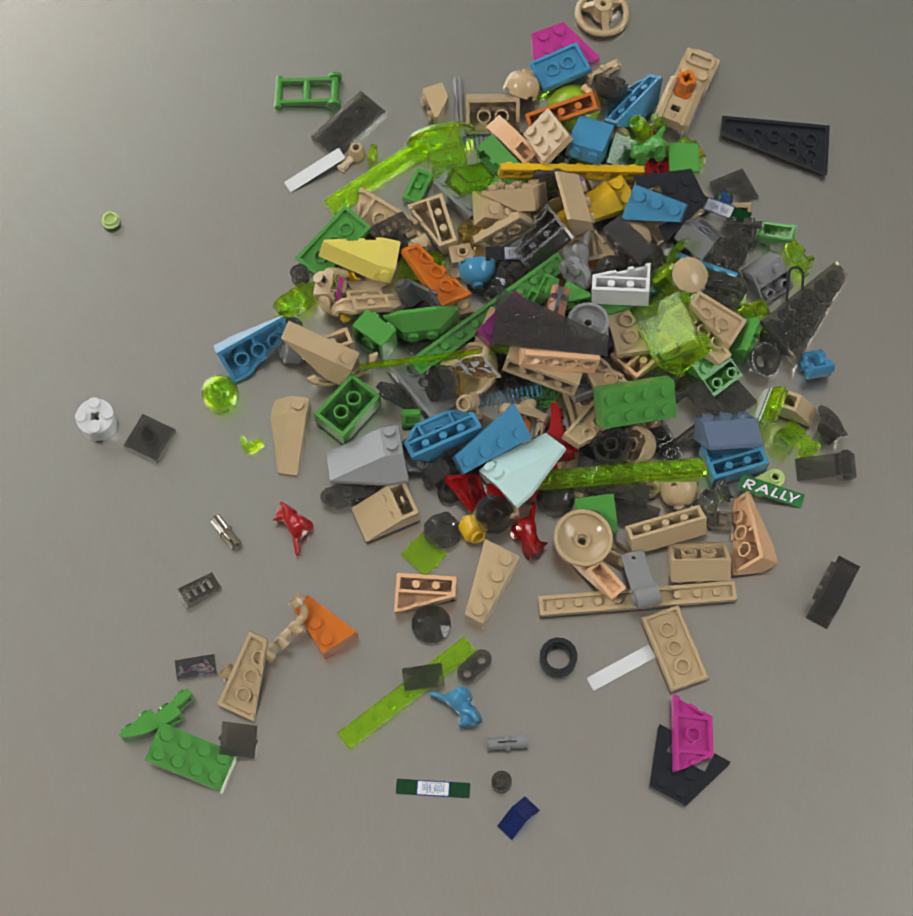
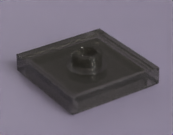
[703,379,757,415]

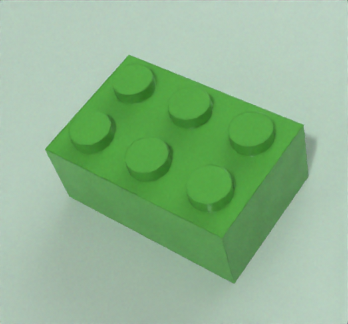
[314,373,382,444]

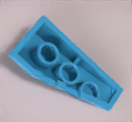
[214,316,287,384]

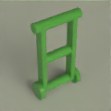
[274,72,342,110]

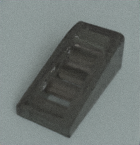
[370,211,412,239]
[177,572,222,610]

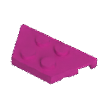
[671,694,714,773]

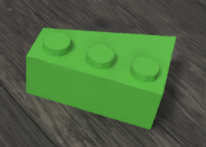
[477,134,531,184]

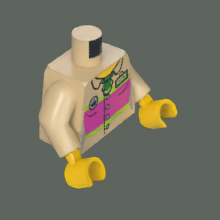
[313,267,361,323]

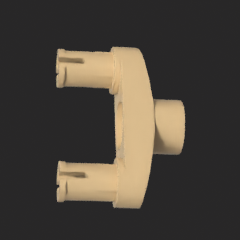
[498,397,551,439]

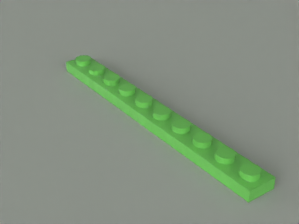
[409,252,564,376]

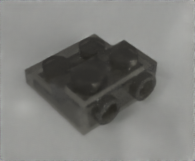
[703,270,748,312]

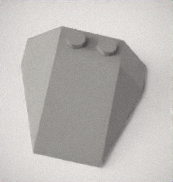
[326,424,409,486]

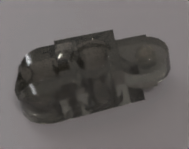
[320,483,378,509]

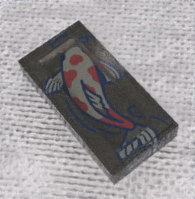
[175,654,217,681]

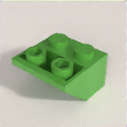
[728,318,761,366]
[685,357,743,397]

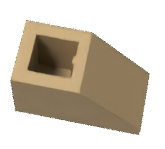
[420,82,449,127]
[774,389,817,427]

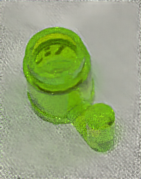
[629,113,663,140]

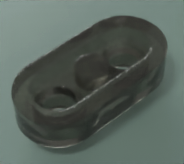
[457,649,492,684]

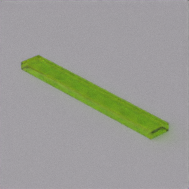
[324,125,451,216]
[337,636,477,750]

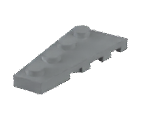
[386,355,458,419]

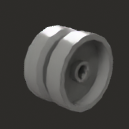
[567,302,609,352]

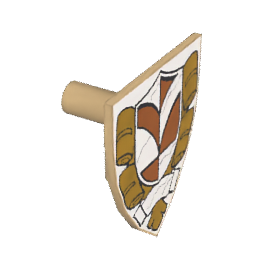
[454,346,501,378]

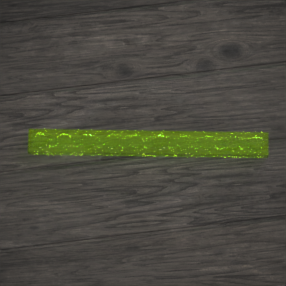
[537,457,707,490]

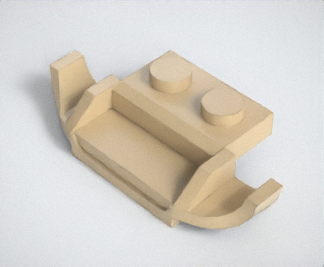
[331,288,405,316]

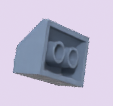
[694,411,763,450]

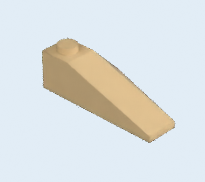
[281,321,359,385]

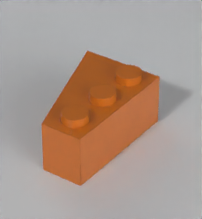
[292,595,358,659]

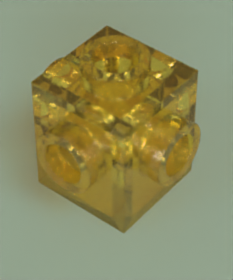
[457,218,484,250]

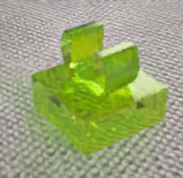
[798,435,821,459]

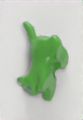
[630,125,667,166]

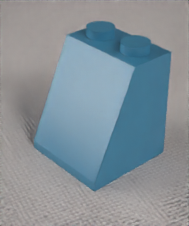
[565,115,614,166]

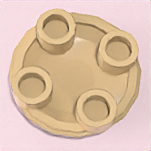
[672,257,708,293]

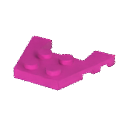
[531,22,600,65]

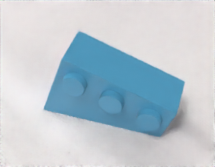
[621,184,689,222]
[699,445,769,487]

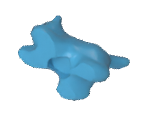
[429,687,483,727]

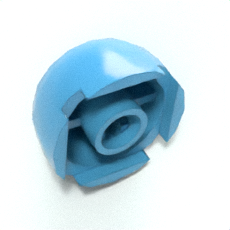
[458,257,495,289]

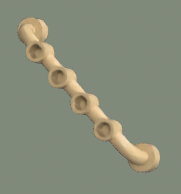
[219,593,308,680]

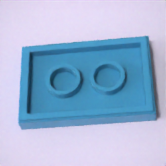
[529,42,592,93]

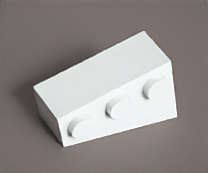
[591,262,651,306]

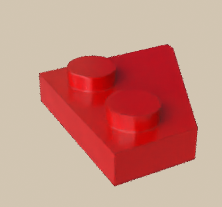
[444,473,490,512]

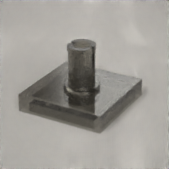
[124,414,176,464]

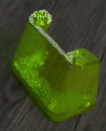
[633,289,713,376]

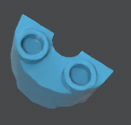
[798,349,835,380]

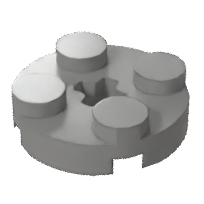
[558,256,592,290]

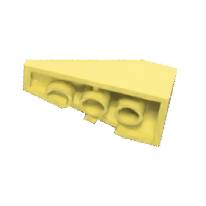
[319,237,400,283]

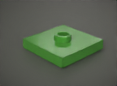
[575,493,618,533]

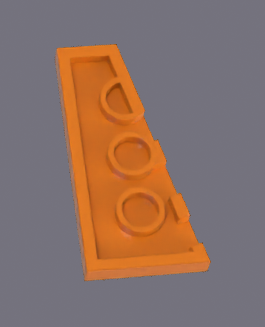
[401,243,472,306]

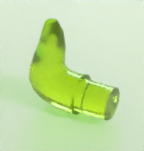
[239,435,263,452]

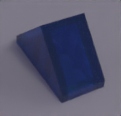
[497,796,540,840]

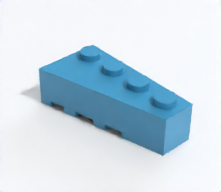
[452,403,532,474]

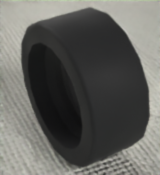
[539,637,578,678]

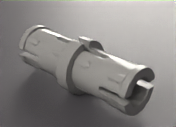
[487,735,528,751]

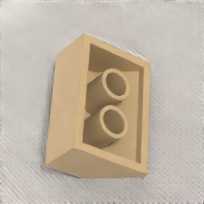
[466,94,520,135]
[555,171,596,237]
[472,190,532,228]
[667,542,731,583]

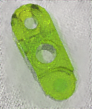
[273,281,318,319]

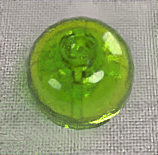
[201,374,239,413]

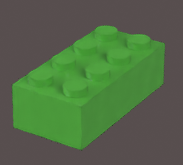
[593,376,677,429]

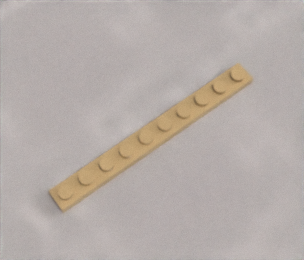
[538,580,737,617]

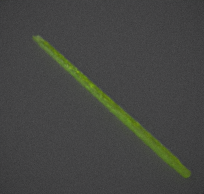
[359,338,570,370]

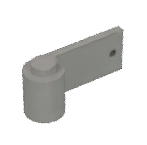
[620,550,661,609]

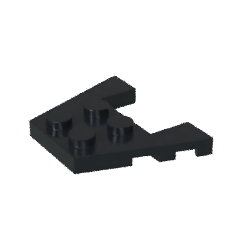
[633,169,707,242]
[649,724,730,807]

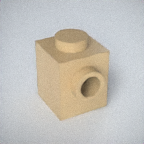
[448,243,476,268]

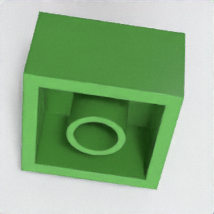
[352,309,398,362]

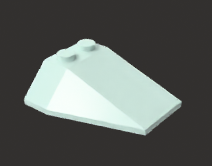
[479,433,566,508]

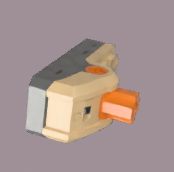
[653,48,721,140]

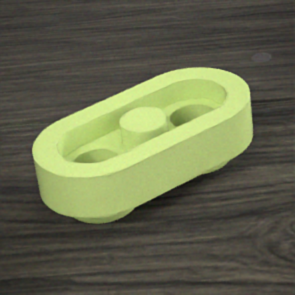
[750,469,785,498]

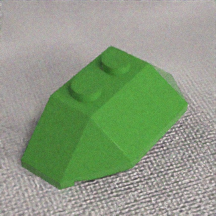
[383,306,460,342]

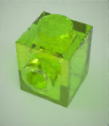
[738,297,771,321]

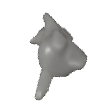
[561,230,596,274]

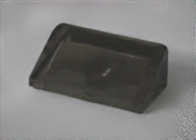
[402,663,445,691]

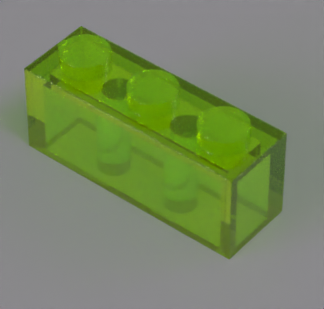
[444,163,495,196]

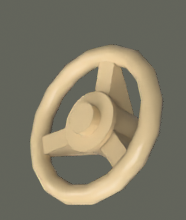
[575,0,630,37]

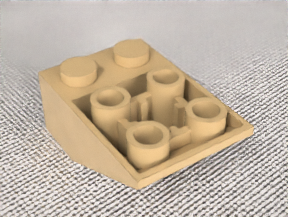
[482,179,548,212]
[351,483,420,543]

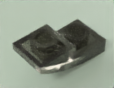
[652,425,686,470]

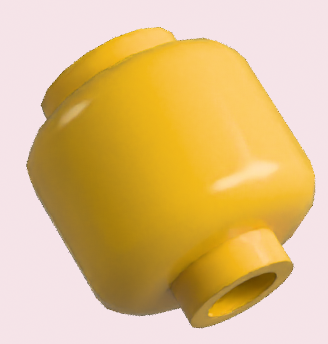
[458,514,487,543]

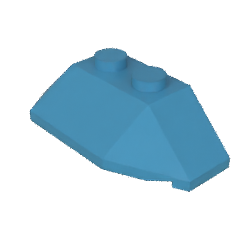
[604,74,663,128]
[404,409,482,461]

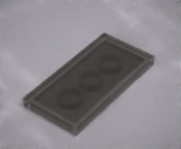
[311,91,386,154]

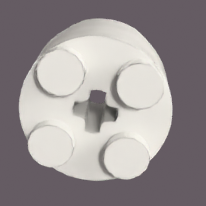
[75,397,117,442]

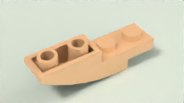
[486,115,543,164]

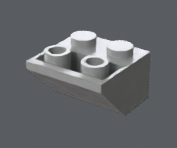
[740,251,794,306]

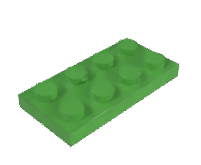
[296,205,372,275]
[144,722,236,792]

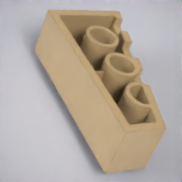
[465,539,520,630]

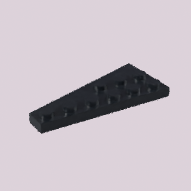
[720,116,830,176]

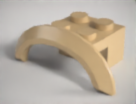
[307,327,378,387]

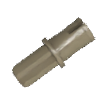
[210,514,242,550]

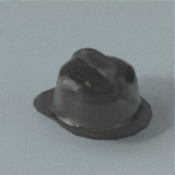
[817,405,848,445]

